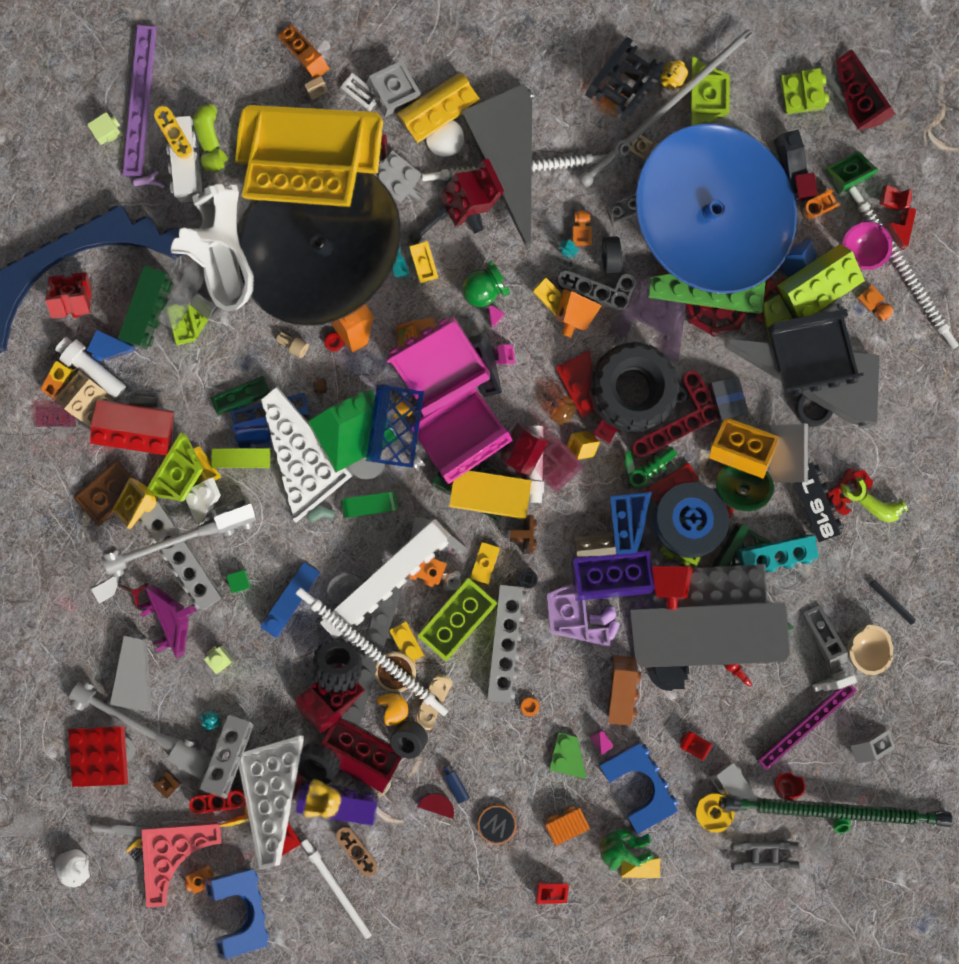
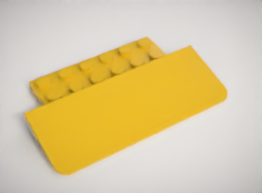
[235,105,383,207]

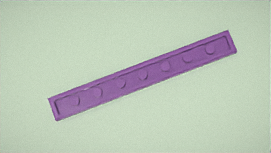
[122,24,157,177]

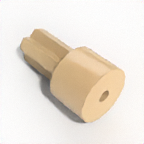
[276,332,309,358]

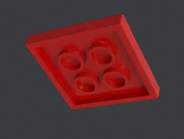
[68,726,128,787]

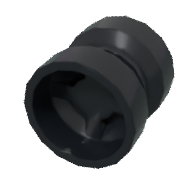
[518,569,538,589]

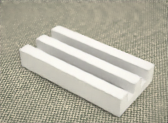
[340,73,380,112]

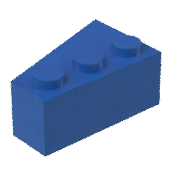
[610,492,652,554]

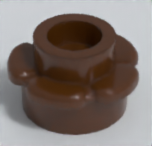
[313,377,327,395]

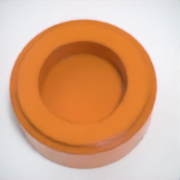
[520,696,539,716]

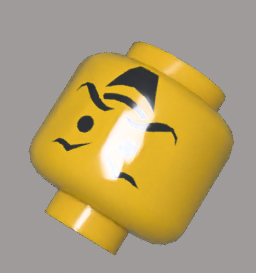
[660,60,688,90]

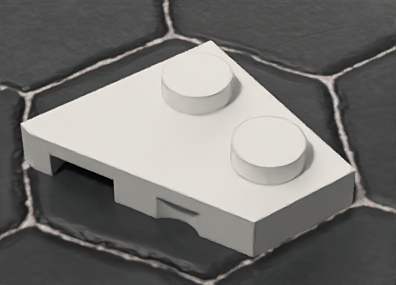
[186,478,221,526]
[812,671,857,692]

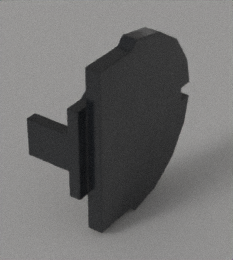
[648,666,689,691]

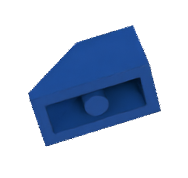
[87,330,135,361]

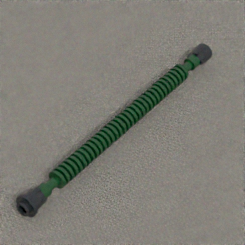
[719,793,952,827]

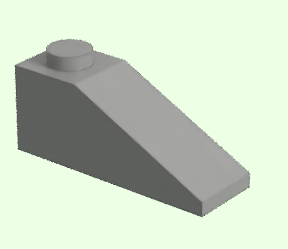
[803,605,848,669]

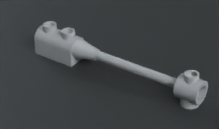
[102,497,256,577]
[69,680,212,779]

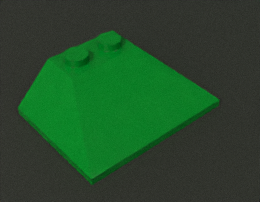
[307,390,400,473]

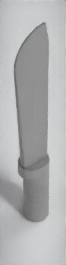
[91,823,152,837]

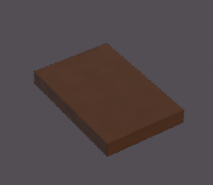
[73,460,134,526]

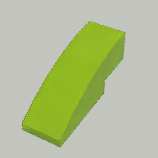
[211,448,270,469]

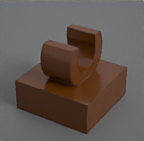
[153,771,181,799]

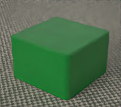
[226,570,252,594]

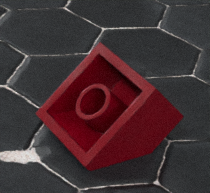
[500,422,549,475]

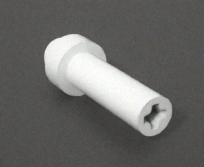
[55,337,126,399]

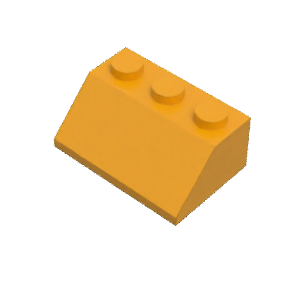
[709,418,779,478]

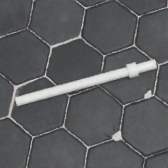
[301,839,372,939]

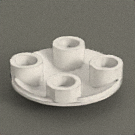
[426,120,464,157]

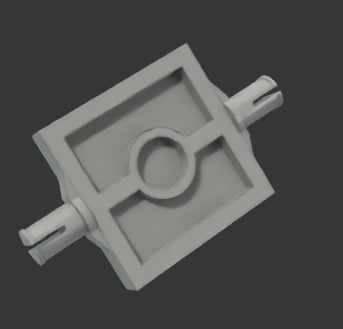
[374,150,423,205]

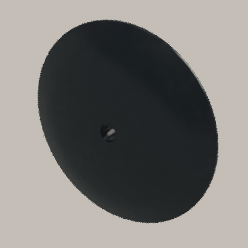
[239,172,401,326]

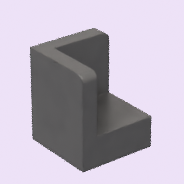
[191,293,220,319]

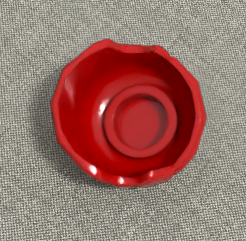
[774,772,806,800]

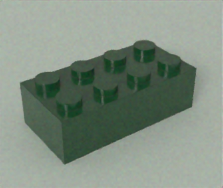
[118,265,174,350]

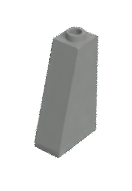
[110,632,152,712]

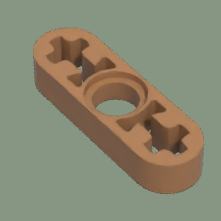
[336,826,377,876]

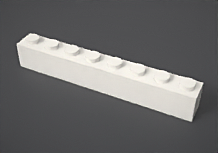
[320,519,450,639]

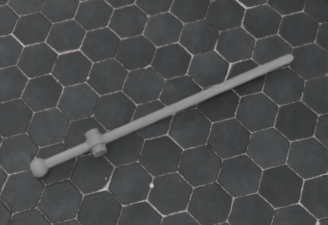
[579,29,752,187]

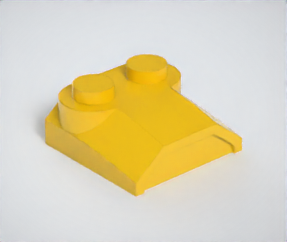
[112,478,156,529]

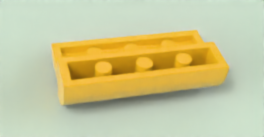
[396,71,480,144]

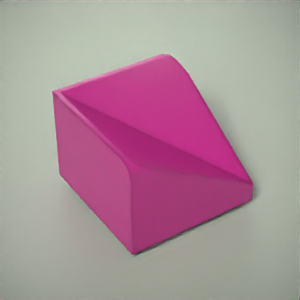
[590,729,613,755]

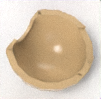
[846,625,894,675]

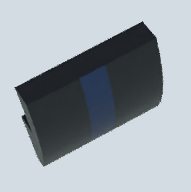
[708,377,749,421]

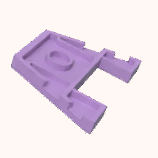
[547,584,610,646]

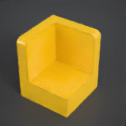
[566,431,600,460]

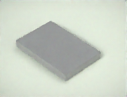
[771,424,808,482]

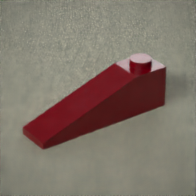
[836,49,896,130]

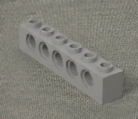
[139,501,224,611]
[487,584,526,703]

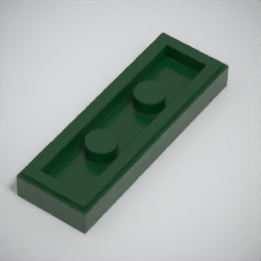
[210,376,270,416]

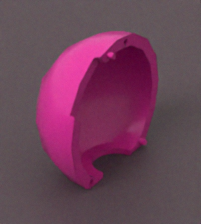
[842,221,892,270]

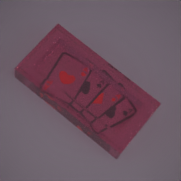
[36,408,76,427]

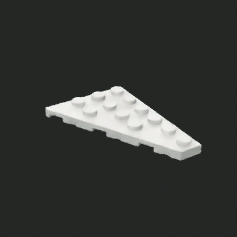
[262,387,353,523]
[239,736,303,870]

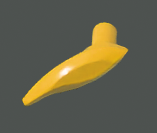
[220,805,250,827]

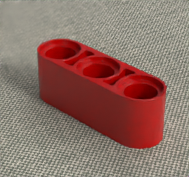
[189,788,246,814]

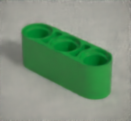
[341,492,398,518]

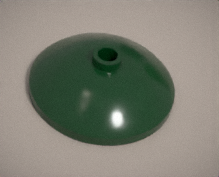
[716,465,774,511]

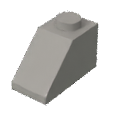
[851,730,895,764]

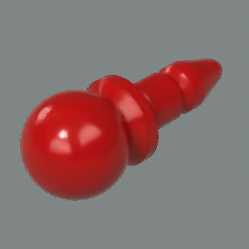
[724,664,752,687]

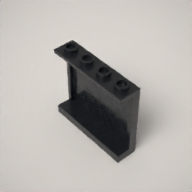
[768,309,864,396]

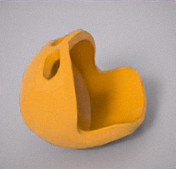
[376,693,408,726]

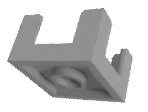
[366,61,421,117]

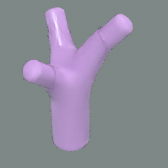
[133,170,165,188]

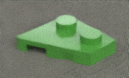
[549,732,586,779]

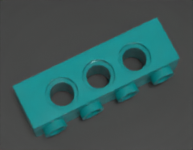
[736,534,819,573]

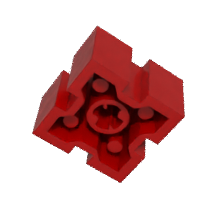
[45,272,92,319]

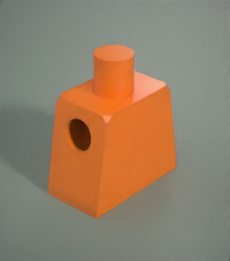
[556,289,601,338]

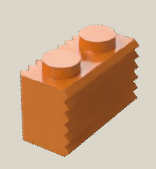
[545,805,590,846]

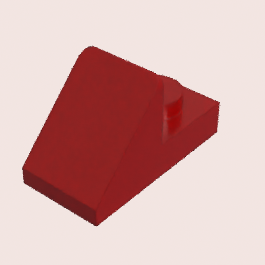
[886,207,917,249]
[535,879,569,904]

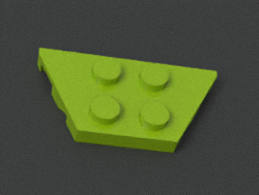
[690,57,730,126]
[148,433,203,501]

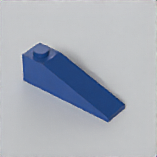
[260,562,320,638]

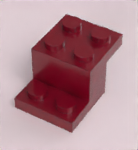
[440,159,505,227]

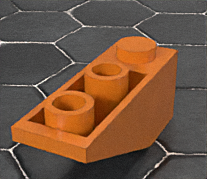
[277,24,330,79]

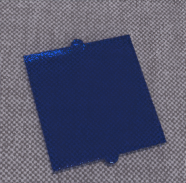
[235,425,273,448]

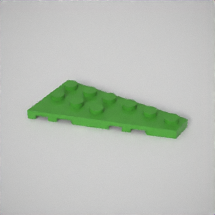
[648,274,766,314]

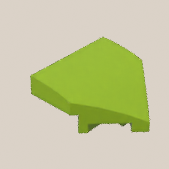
[166,304,209,346]

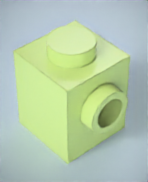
[87,112,120,145]
[204,646,234,674]

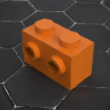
[406,558,447,587]

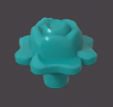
[199,711,222,731]

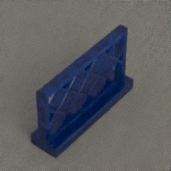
[366,384,424,468]

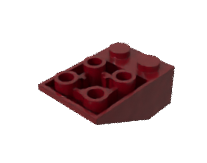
[295,663,365,734]

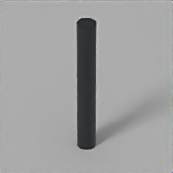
[869,579,916,625]

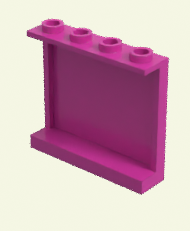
[387,316,490,416]
[409,388,512,484]

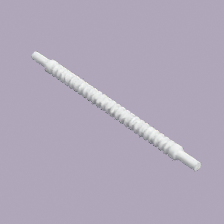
[422,154,612,181]
[848,186,959,350]
[296,588,449,716]

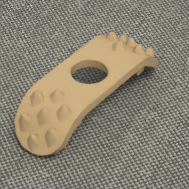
[415,675,453,730]

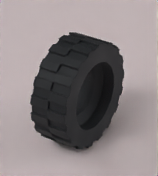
[298,743,341,785]

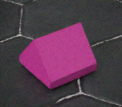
[488,306,505,327]

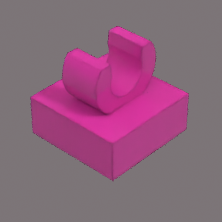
[493,344,516,365]

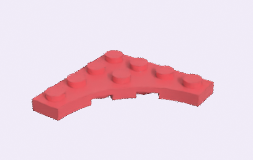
[142,823,222,907]

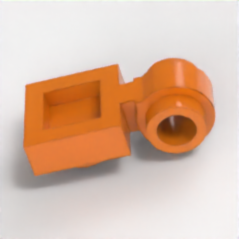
[573,210,592,246]
[856,285,894,321]

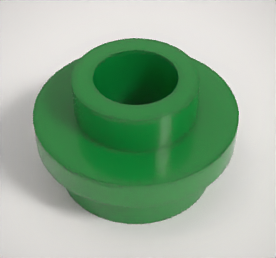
[831,819,851,834]

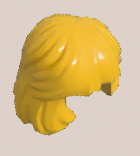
[304,780,340,817]

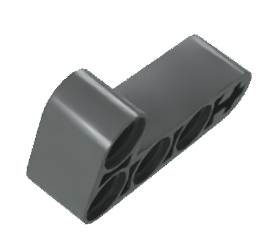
[557,271,636,312]

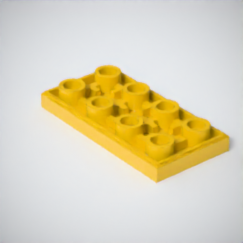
[449,471,531,519]

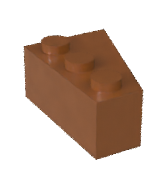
[607,655,641,725]

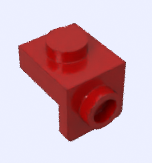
[879,185,912,211]
[680,731,713,761]

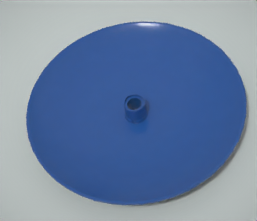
[636,124,797,294]

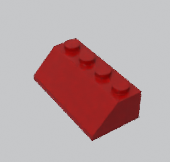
[90,400,174,455]

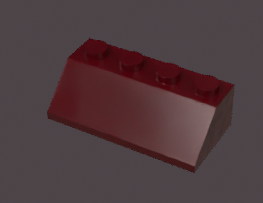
[321,718,402,793]

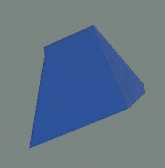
[780,238,816,276]

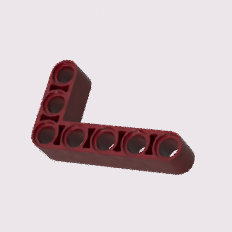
[631,371,717,457]

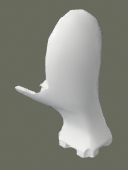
[171,184,254,311]

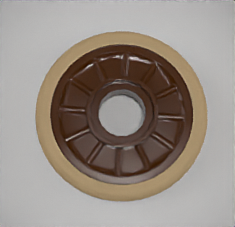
[375,652,416,693]

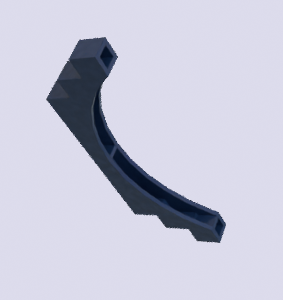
[0,205,184,354]

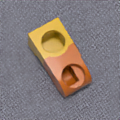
[41,361,76,399]

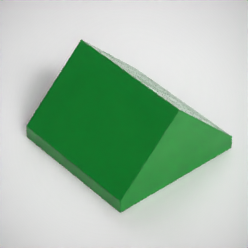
[825,151,878,195]

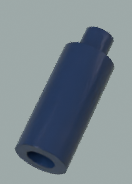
[443,765,470,804]

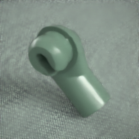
[306,506,335,522]

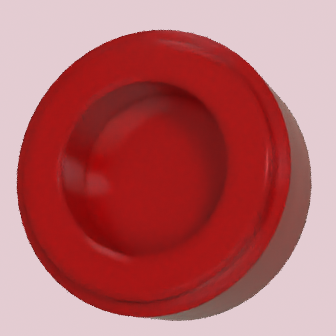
[324,332,344,352]

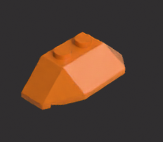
[331,304,374,354]

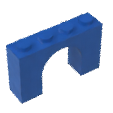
[598,741,679,834]
[204,868,269,959]

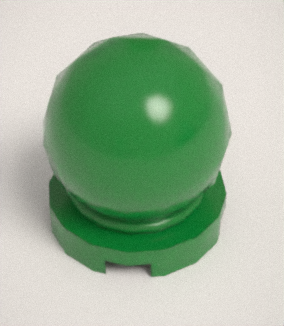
[461,260,510,308]

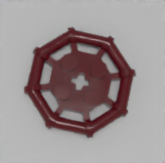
[684,303,748,337]

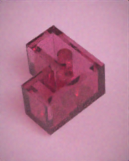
[543,439,584,493]

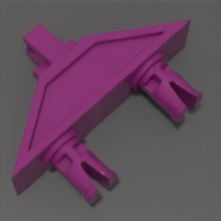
[138,585,197,659]

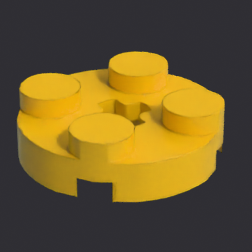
[695,793,735,832]

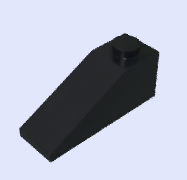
[774,129,808,193]
[469,333,502,397]

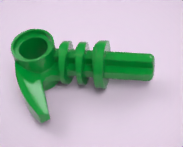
[624,447,677,488]

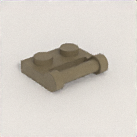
[573,531,616,558]

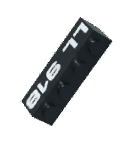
[795,461,844,542]

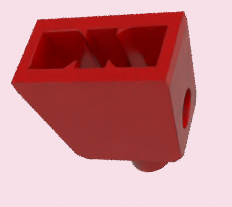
[652,566,693,610]

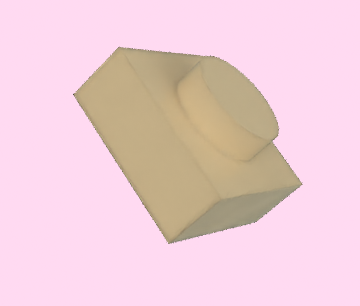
[304,76,329,100]

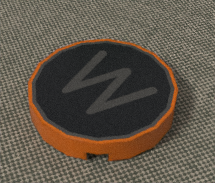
[478,805,516,844]

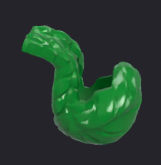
[600,828,654,871]

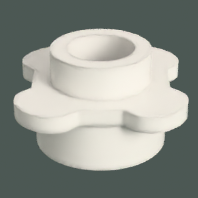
[442,571,462,591]

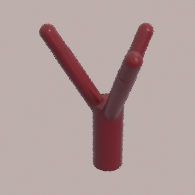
[118,583,148,609]

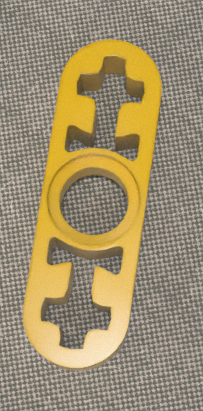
[154,106,193,159]

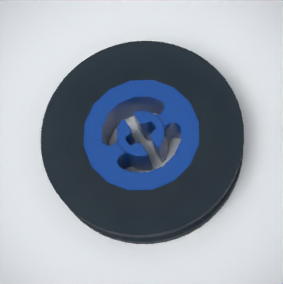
[653,483,729,558]

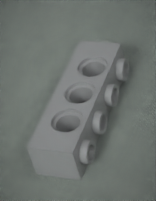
[200,715,254,799]

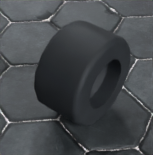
[390,721,428,759]

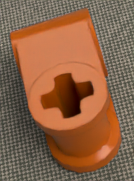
[801,189,841,220]

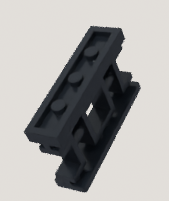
[585,37,664,120]

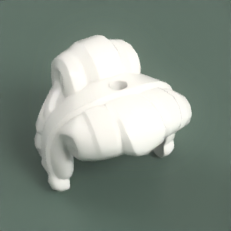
[55,849,90,887]

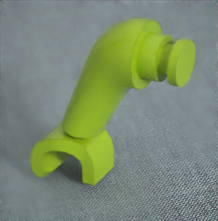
[193,103,228,173]
[841,477,908,522]

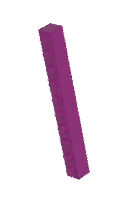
[756,684,857,770]

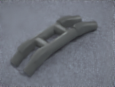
[730,841,801,870]

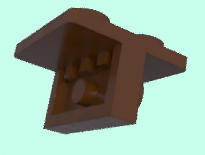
[504,515,537,554]

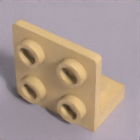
[55,370,114,427]

